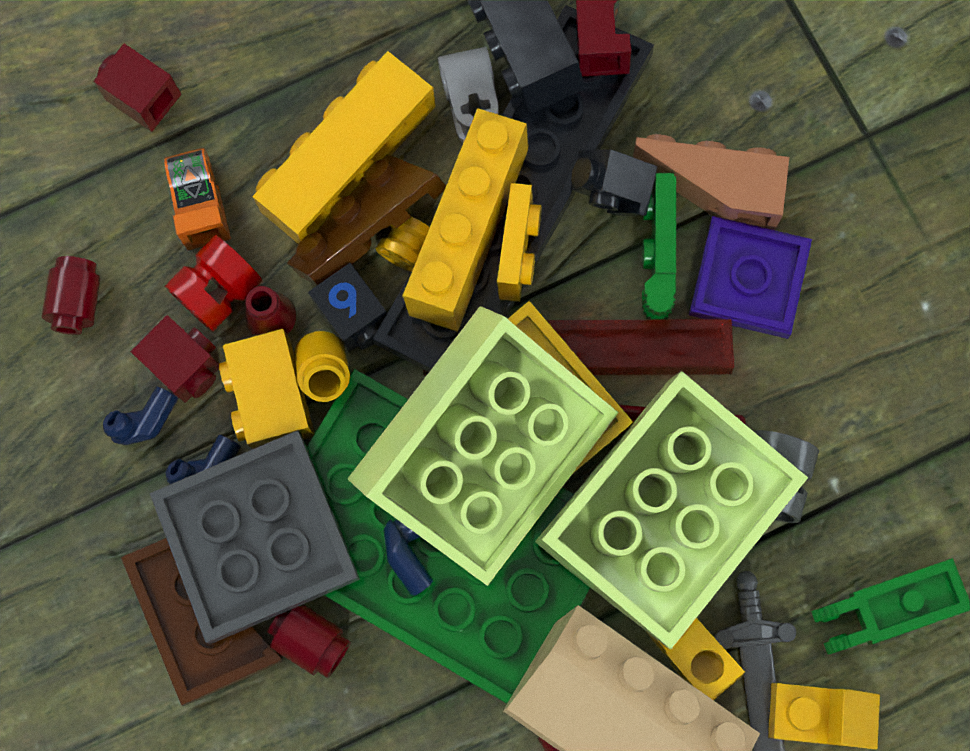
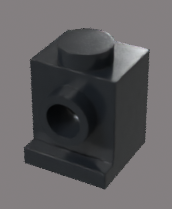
[570,149,657,216]

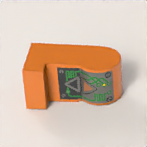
[164,148,231,250]

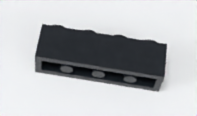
[467,0,586,114]

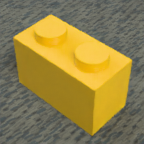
[219,329,315,449]

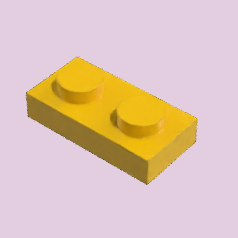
[497,183,542,302]

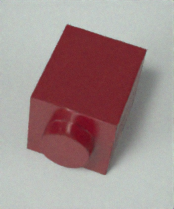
[93,43,182,132]

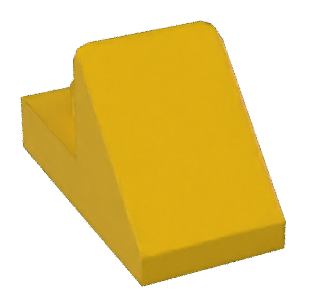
[768,683,880,749]

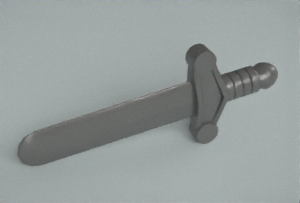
[713,571,796,751]

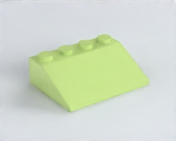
[348,306,618,586]
[535,371,808,649]

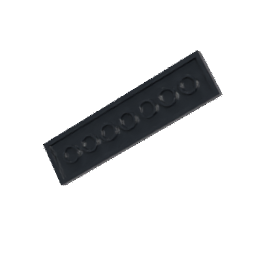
[373,5,654,372]

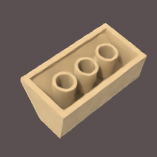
[503,605,760,751]

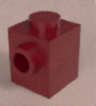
[130,315,219,403]

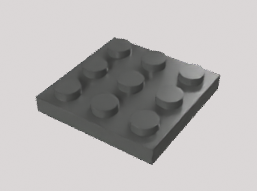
[150,430,360,644]

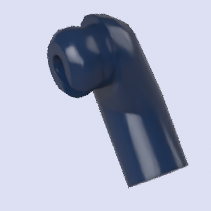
[103,386,179,445]
[166,434,241,484]
[383,519,433,596]

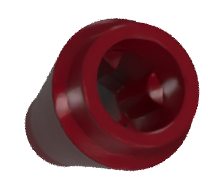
[246,286,296,336]

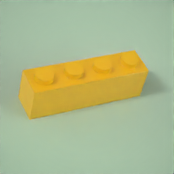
[252,51,436,244]
[403,108,528,332]

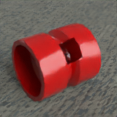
[164,235,263,332]

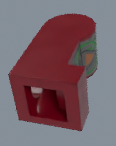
[576,0,631,76]

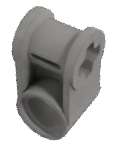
[438,46,498,143]

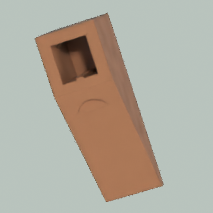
[633,134,789,230]

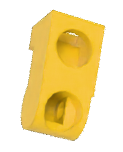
[646,618,745,700]

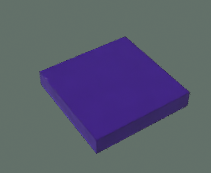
[689,216,812,339]

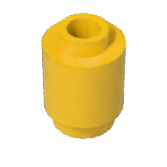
[294,331,350,402]

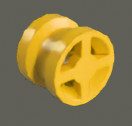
[375,216,430,272]

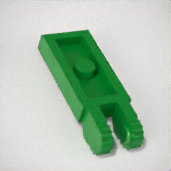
[641,173,676,324]
[811,558,970,655]

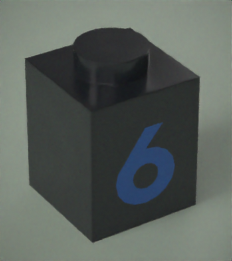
[308,263,387,353]

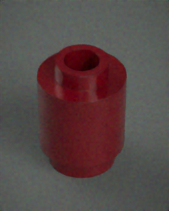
[42,256,101,335]
[268,604,351,678]

